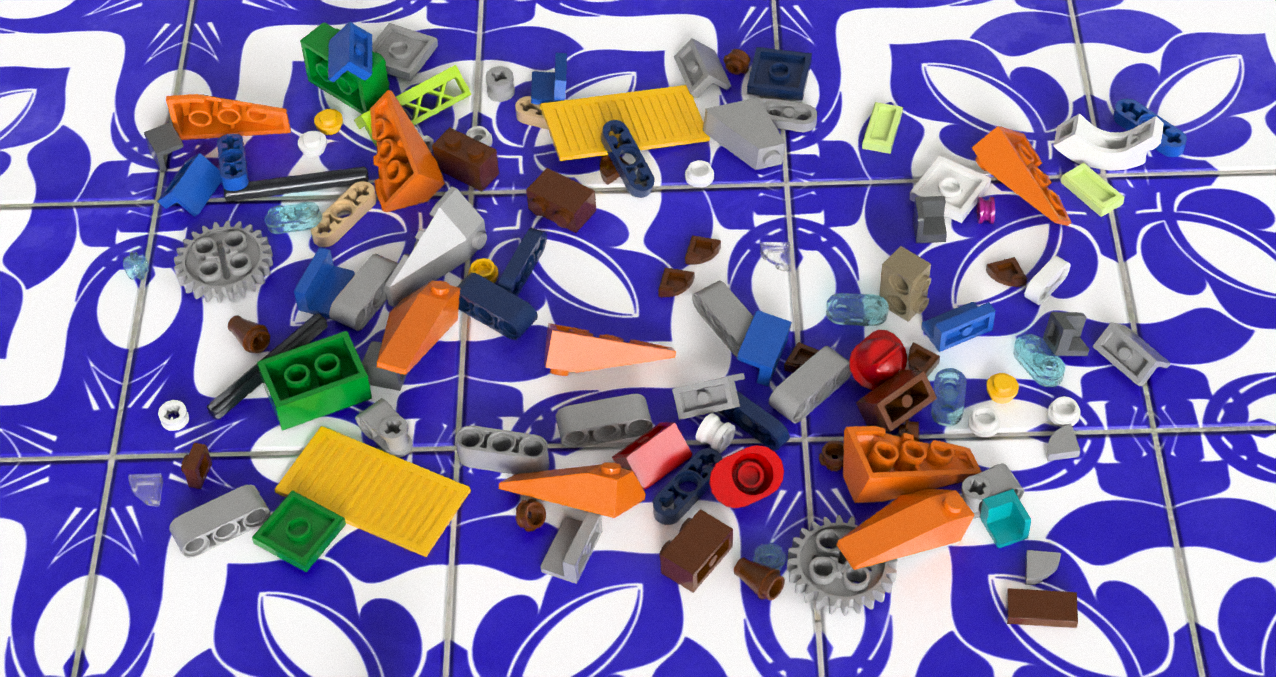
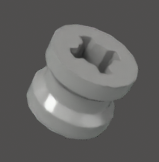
[485,66,515,102]

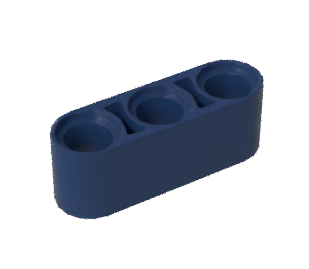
[457,273,538,340]

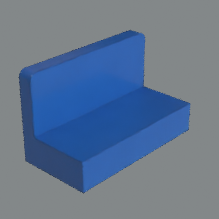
[328,21,372,82]
[531,53,567,104]
[157,152,222,216]
[294,247,355,319]
[921,302,996,352]
[737,311,792,387]

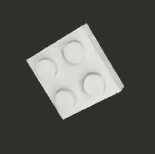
[909,155,991,223]

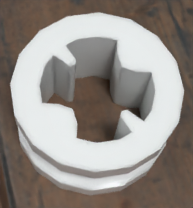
[158,400,189,431]

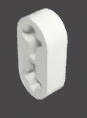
[1025,256,1070,305]

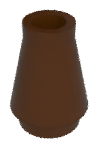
[227,315,270,353]
[733,557,785,601]

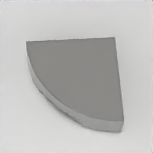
[1046,424,1080,461]
[1025,550,1061,585]

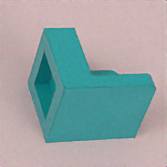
[980,489,1031,548]

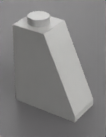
[703,97,786,170]

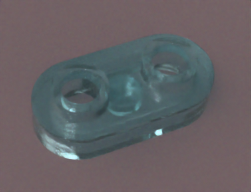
[264,202,323,234]
[826,293,889,326]
[1013,334,1066,387]
[931,368,967,426]

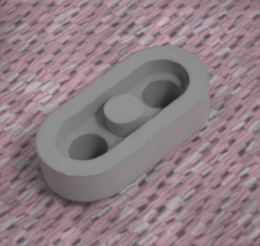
[763,99,817,132]

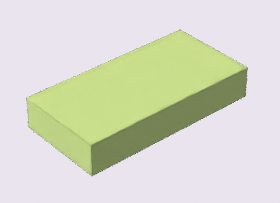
[862,102,903,154]
[1061,163,1124,217]

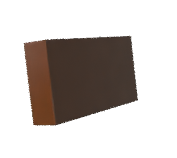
[1006,588,1078,628]

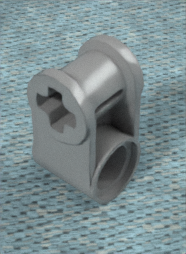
[355,398,413,458]
[961,463,1024,519]

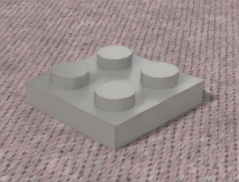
[372,23,438,81]

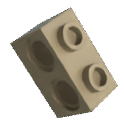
[879,246,931,322]

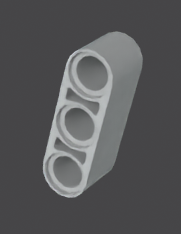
[329,253,398,331]
[692,280,754,357]
[769,346,851,423]
[555,394,653,448]
[455,425,549,475]
[169,485,270,558]

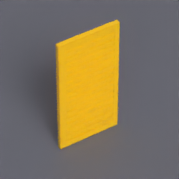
[540,85,710,161]
[275,426,471,557]

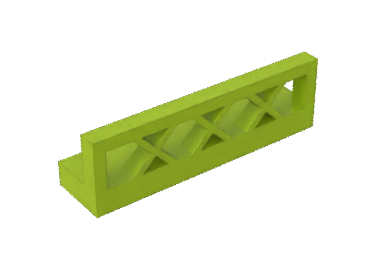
[354,65,472,147]

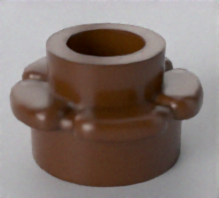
[723,49,750,75]
[899,419,919,441]
[819,441,844,471]
[515,499,546,531]

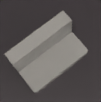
[674,38,731,98]
[1092,322,1171,387]
[672,373,745,420]
[540,512,603,584]

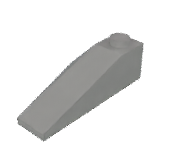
[385,186,487,307]

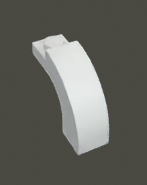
[1053,114,1164,171]

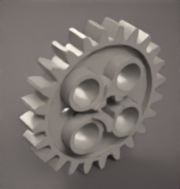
[174,220,273,303]
[787,515,898,616]

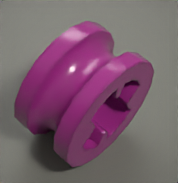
[977,197,995,224]

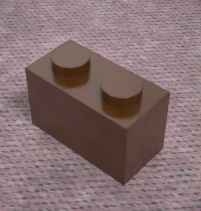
[432,127,499,192]
[526,168,596,233]
[856,369,937,432]
[659,509,733,593]

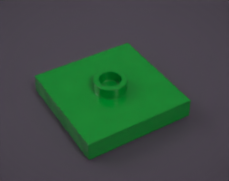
[252,490,346,572]

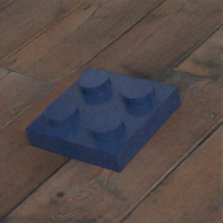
[747,47,812,101]

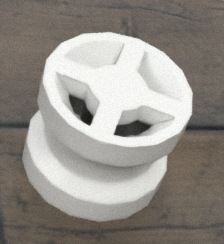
[696,413,736,453]

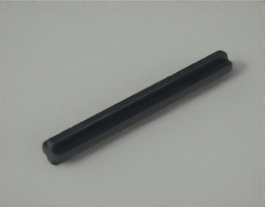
[223,166,369,202]
[207,313,328,420]

